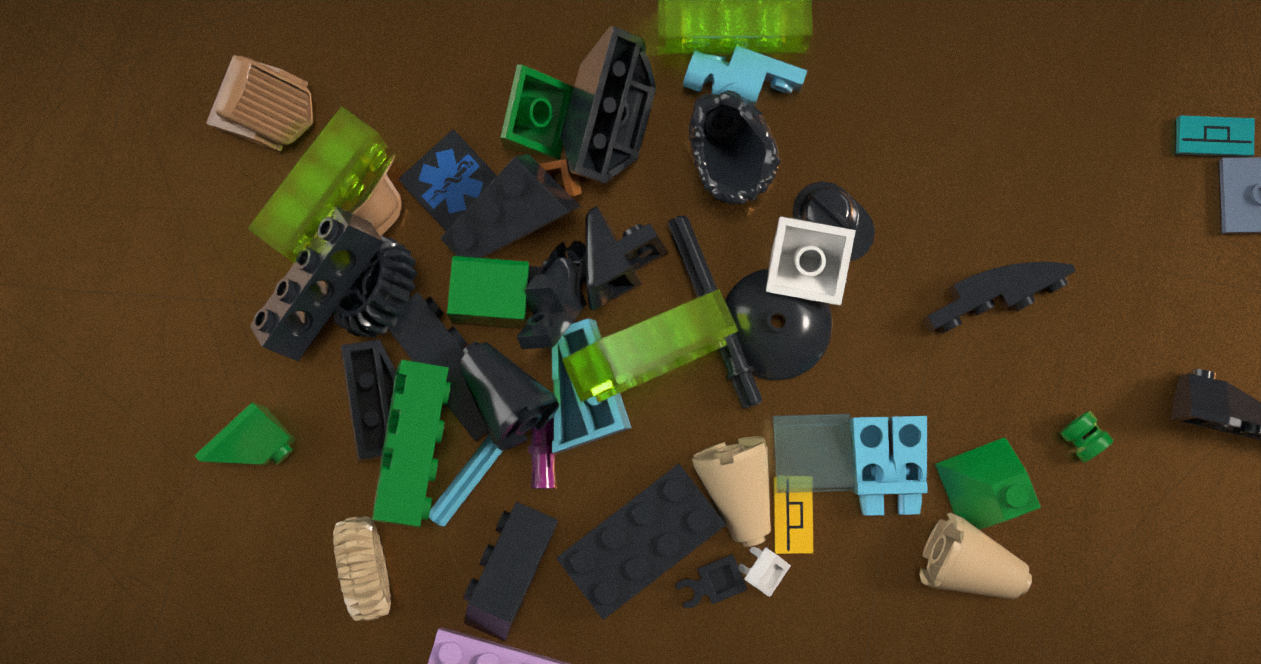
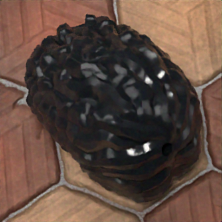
[688,90,781,205]

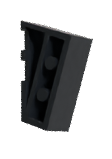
[440,154,581,258]
[340,340,436,463]
[463,502,558,642]

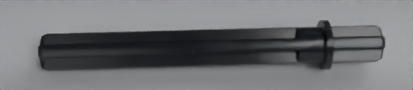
[667,215,762,409]

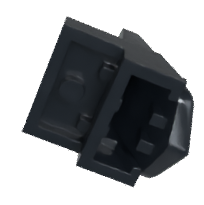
[585,206,668,311]

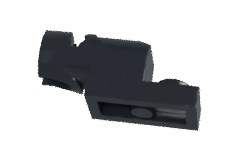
[516,240,587,350]

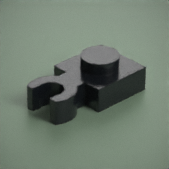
[675,554,748,608]

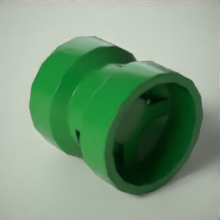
[1060,410,1114,463]

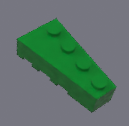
[371,360,451,528]

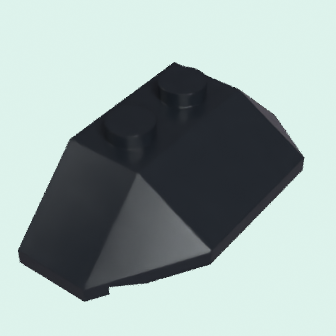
[561,26,656,184]

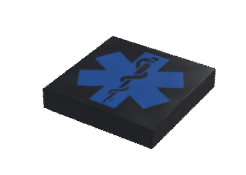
[398,129,497,231]

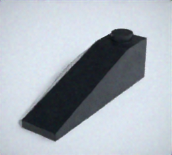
[1170,369,1261,441]

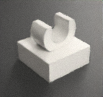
[738,547,791,597]

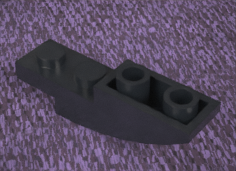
[923,262,1076,334]

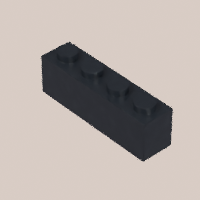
[388,292,489,443]

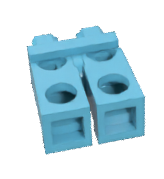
[849,416,927,515]

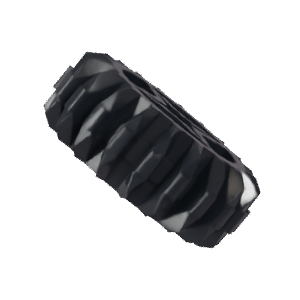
[332,235,417,338]

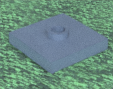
[1219,157,1261,234]

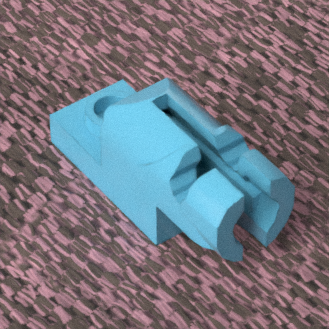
[683,45,807,106]

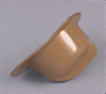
[348,154,402,236]

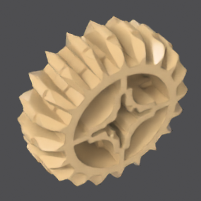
[333,516,391,621]

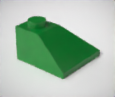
[194,402,296,466]
[934,437,1041,530]

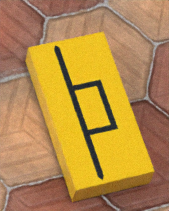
[773,477,813,554]

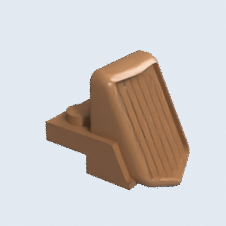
[206,55,313,152]

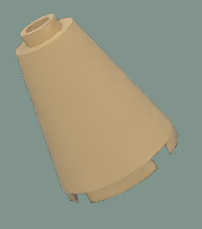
[692,436,771,547]
[919,513,1032,600]

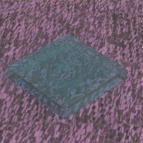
[773,414,854,493]

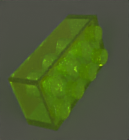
[657,0,812,54]
[247,106,387,264]
[561,289,738,403]

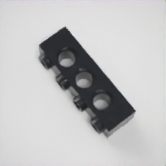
[250,206,384,361]

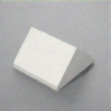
[766,216,856,305]

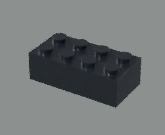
[556,464,726,620]

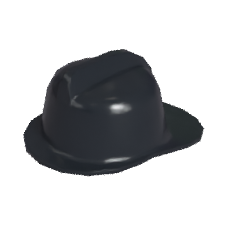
[793,181,875,261]

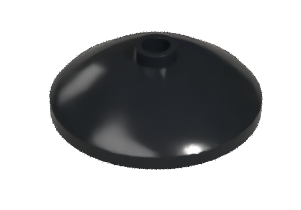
[723,268,833,381]

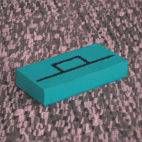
[1176,115,1255,158]

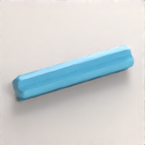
[429,435,503,527]

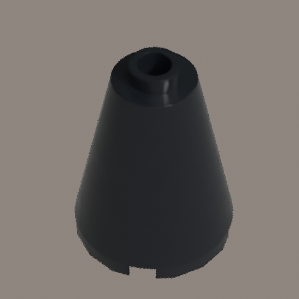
[458,342,559,451]

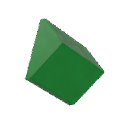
[500,65,574,159]
[447,256,529,328]

